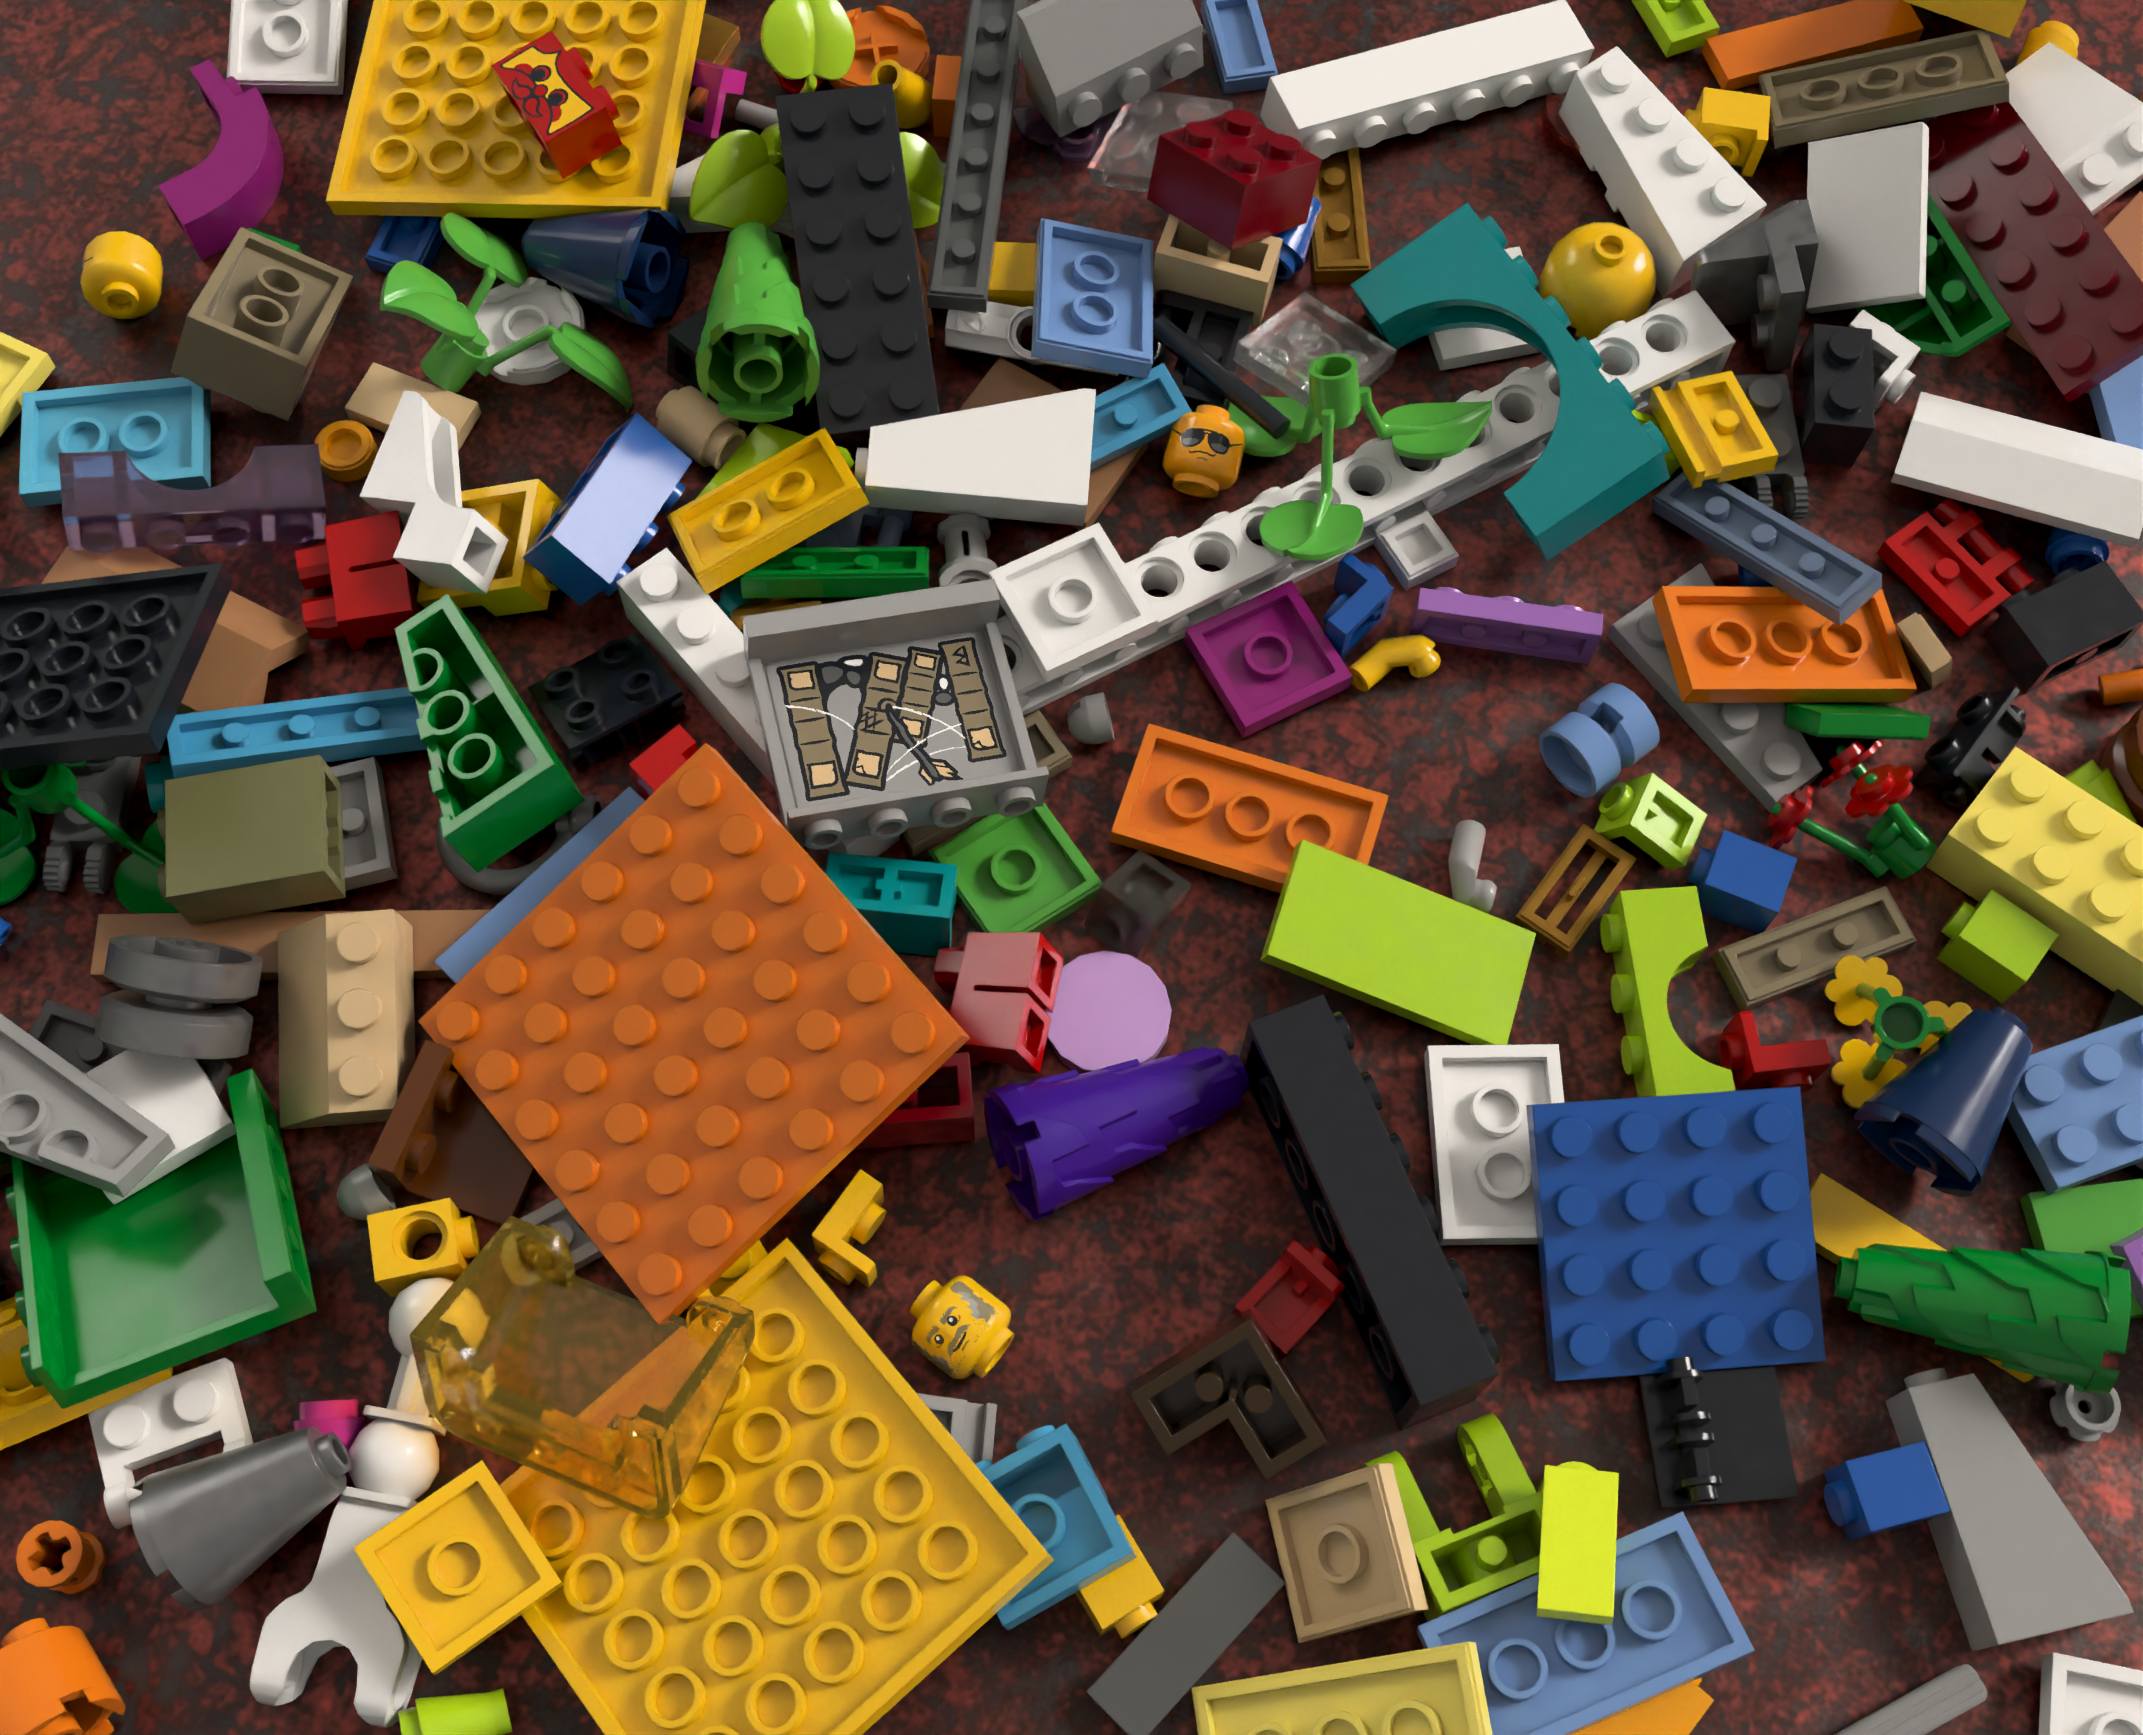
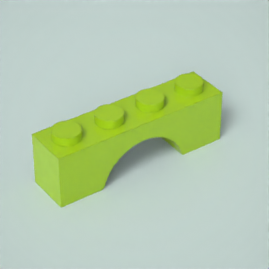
[1600,886,1735,1097]

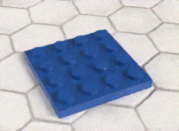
[1526,1087,1826,1381]

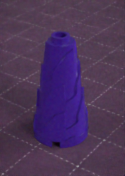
[984,1047,1249,1221]

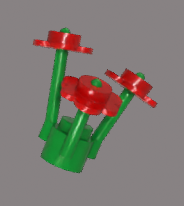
[1767,739,1937,879]

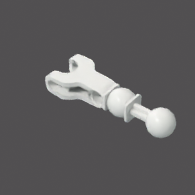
[250,1278,477,1728]

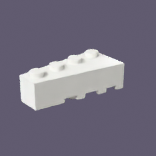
[1558,46,1767,298]

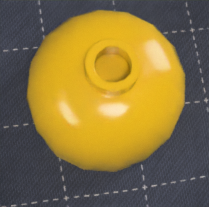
[1539,222,1657,340]

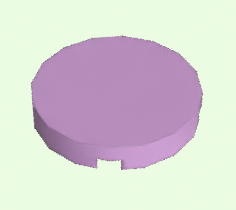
[1045,950,1172,1074]

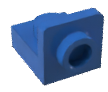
[1323,553,1394,660]

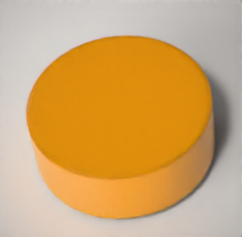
[314,420,378,482]

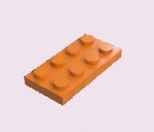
[1652,586,1917,703]
[1110,723,1389,894]

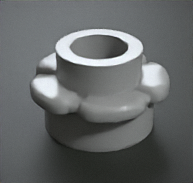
[2049,1382,2121,1442]

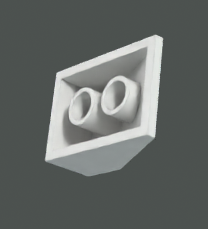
[2006,42,2143,216]

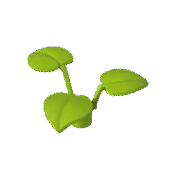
[689,0,945,230]

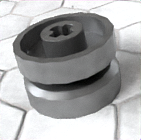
[94,935,263,1059]

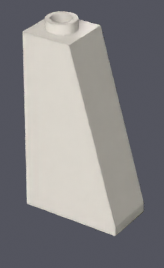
[855,388,1096,526]

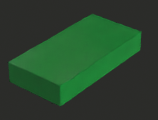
[1784,703,1931,740]

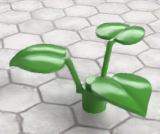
[380,212,633,412]
[1228,354,1492,560]

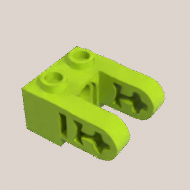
[1362,1413,1543,1622]

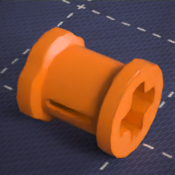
[16,1520,107,1595]

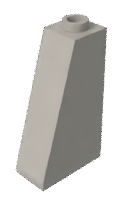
[1885,1368,2134,1652]

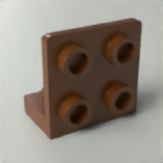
[367,1040,536,1227]

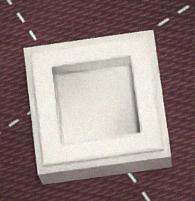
[1374,510,1459,591]

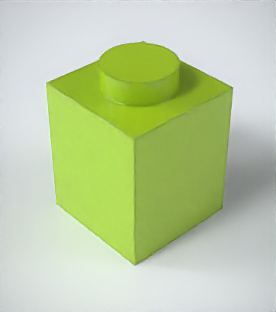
[1936,889,2059,1003]

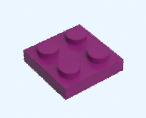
[1184,580,1353,738]

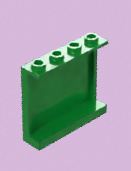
[6,1069,317,1409]

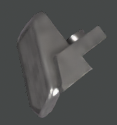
[1690,199,1819,371]

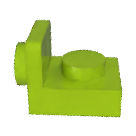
[1594,773,1707,870]

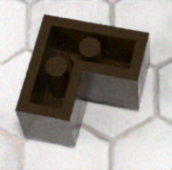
[1130,1308,1327,1480]

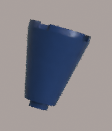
[521,208,689,328]
[1854,1007,2033,1197]

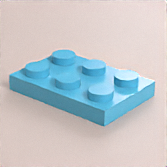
[19,377,211,507]

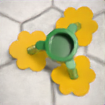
[1824,955,1973,1109]

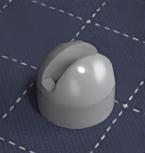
[1067,692,1115,744]
[337,1162,396,1221]

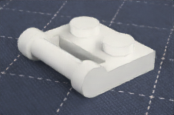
[88,1357,253,1529]

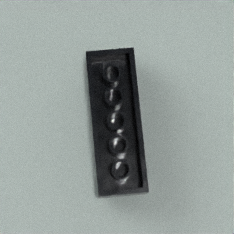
[775,83,940,454]
[1239,994,1500,1431]

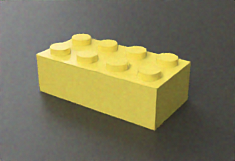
[1926,746,2143,1006]

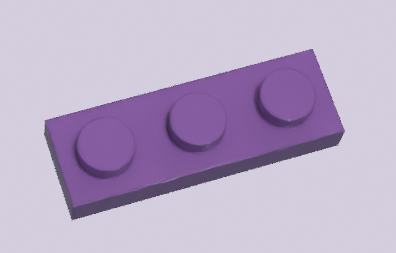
[1409,587,1604,664]

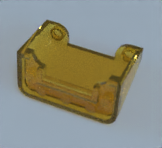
[410,1216,755,1519]

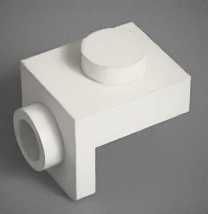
[1848,310,1921,412]

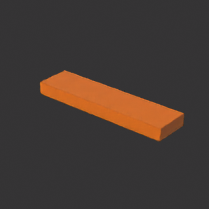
[1701,0,1925,91]

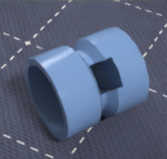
[1538,682,1660,798]

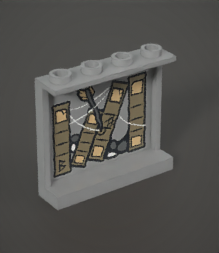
[743,579,1049,850]

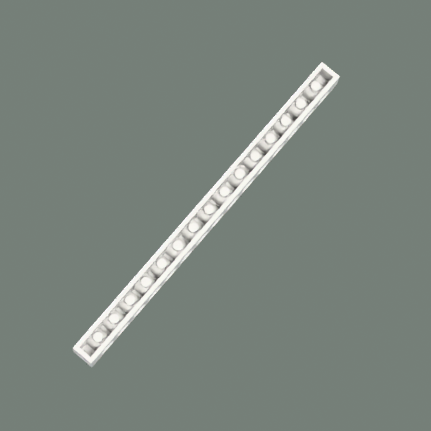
[997,290,1735,716]

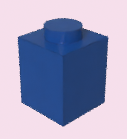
[1687,830,1798,935]
[1824,1441,1950,1541]

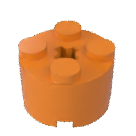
[0,1618,126,1735]

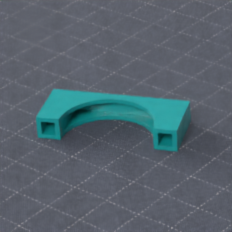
[1350,202,1670,561]

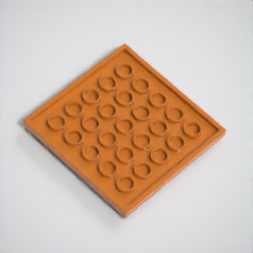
[418,743,970,1325]

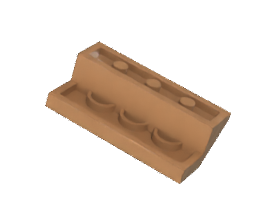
[41,530,310,714]

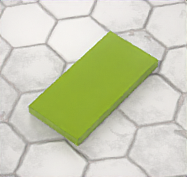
[1260,839,1536,1045]

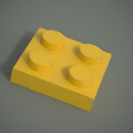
[353,1460,563,1675]

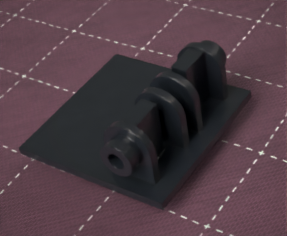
[527,631,686,767]
[1638,1357,1799,1509]

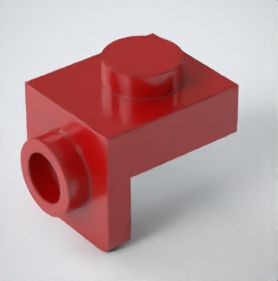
[1718,1011,1832,1093]
[1232,1240,1345,1359]

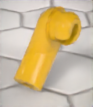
[1348,634,1441,692]

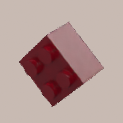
[1147,110,1322,250]

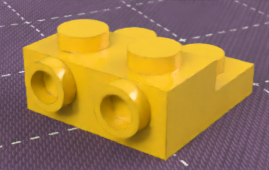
[417,479,562,617]

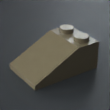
[170,227,353,421]

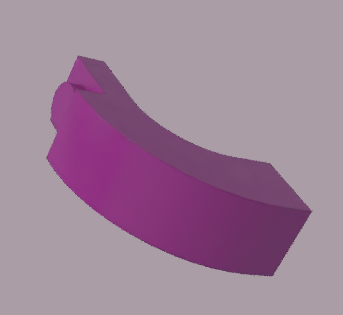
[158,59,284,261]

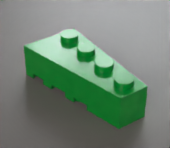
[395,594,585,873]

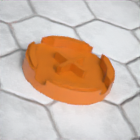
[828,5,930,89]

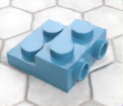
[975,1424,1137,1630]

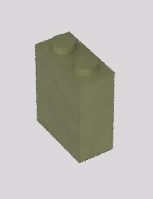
[157,755,346,924]

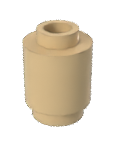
[656,386,746,470]

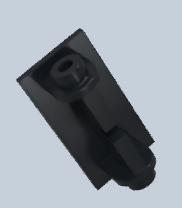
[1912,686,2027,808]

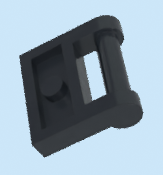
[1124,290,1254,412]

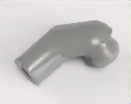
[1448,820,1497,913]

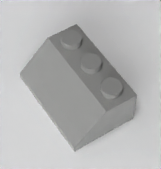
[1016,0,1204,138]

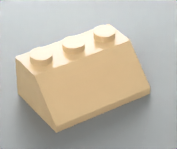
[278,909,416,1130]

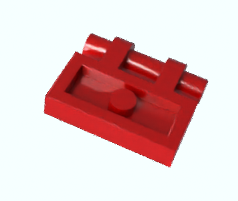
[1876,498,2036,638]

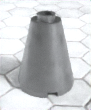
[129,1426,352,1612]

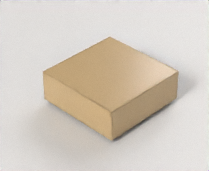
[1897,612,1952,689]

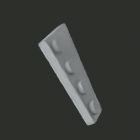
[1607,563,1823,813]
[0,1013,176,1198]

